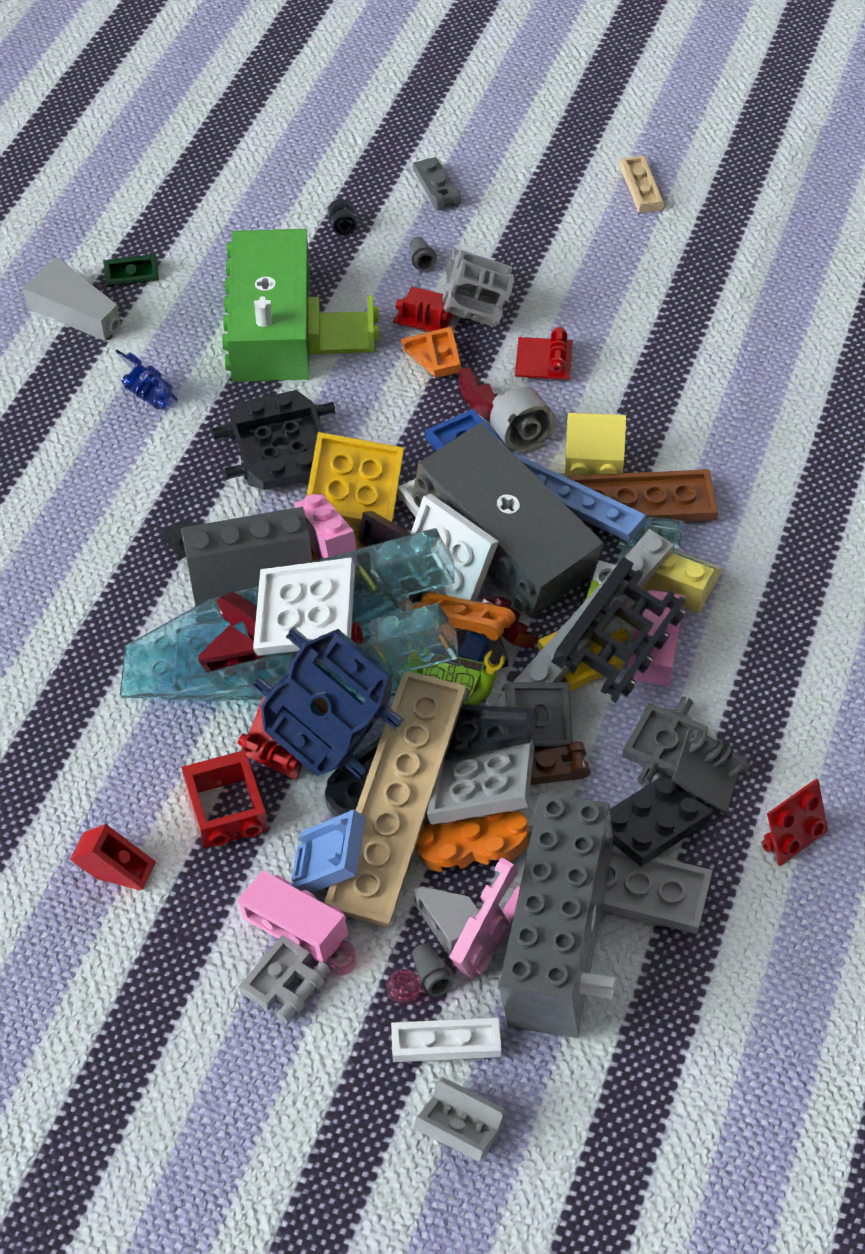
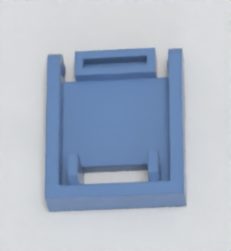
[291,810,366,893]

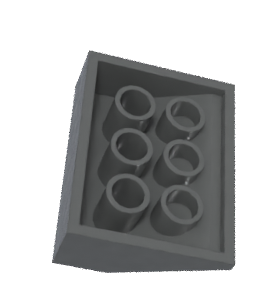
[181,506,313,621]

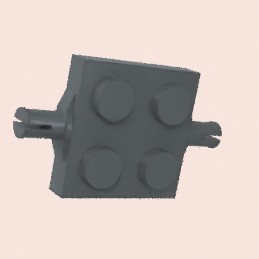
[622,697,708,786]

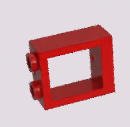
[181,750,268,848]

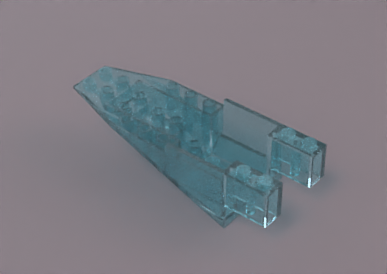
[120,528,458,701]

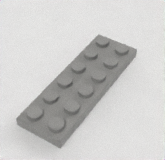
[498,825,713,934]

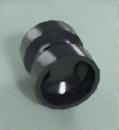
[327,199,358,236]

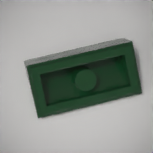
[103,254,159,286]

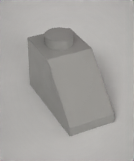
[415,886,482,956]

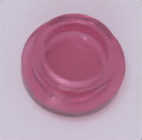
[386,969,421,1004]

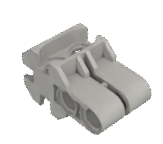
[442,248,514,327]

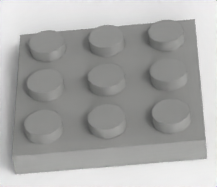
[427,739,534,825]

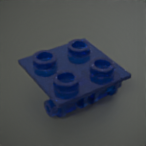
[115,350,178,409]

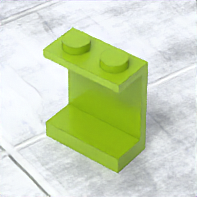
[308,295,380,354]

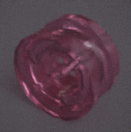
[326,940,357,976]

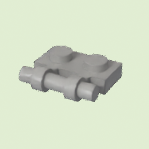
[239,935,330,1023]

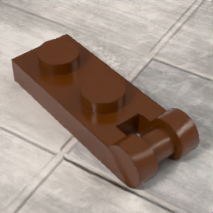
[531,741,591,785]

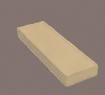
[620,156,664,213]

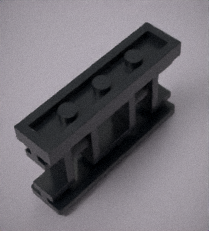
[551,556,687,703]

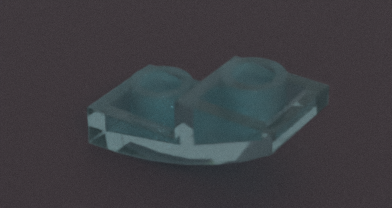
[618,517,684,549]

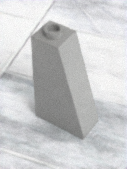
[23,257,121,341]

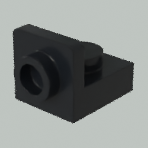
[162,518,194,560]

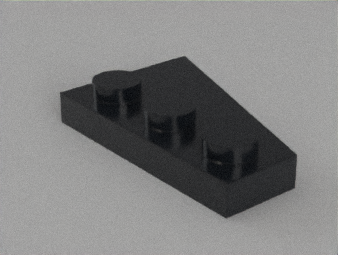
[444,704,539,761]

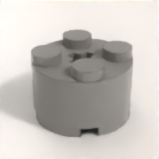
[490,386,557,454]

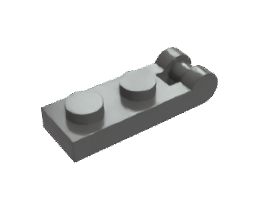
[413,157,461,210]

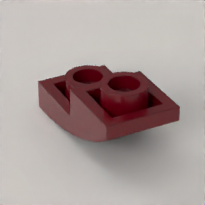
[459,367,498,422]
[215,591,257,641]
[479,596,538,648]

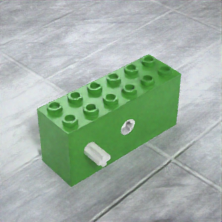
[222,229,310,382]

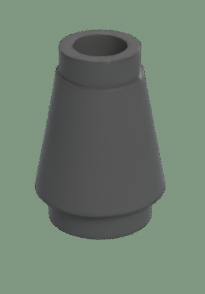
[410,237,437,271]
[412,944,454,997]

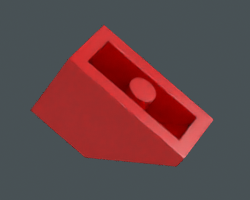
[70,824,156,890]

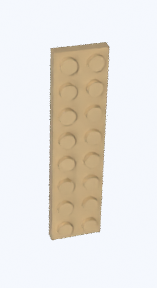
[324,670,466,928]

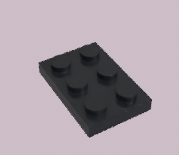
[610,774,713,867]

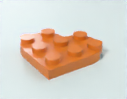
[416,811,530,872]

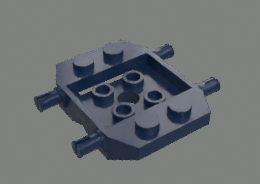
[251,627,404,780]

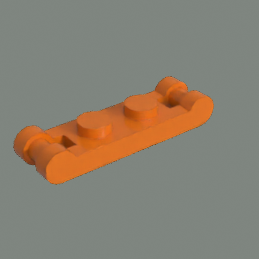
[408,592,516,641]

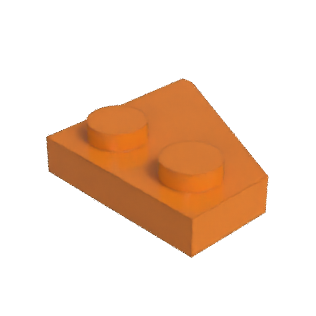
[401,326,462,378]

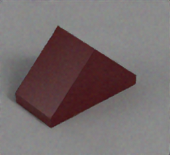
[198,625,270,679]

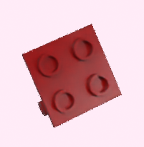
[393,287,454,332]
[515,327,573,380]
[238,697,303,780]
[761,778,828,866]

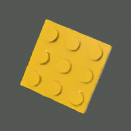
[306,432,404,524]

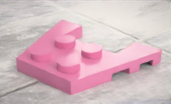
[449,857,520,980]

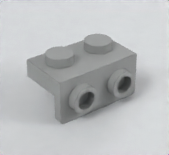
[414,1077,506,1162]

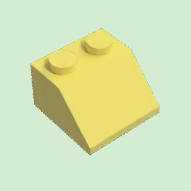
[565,413,626,476]

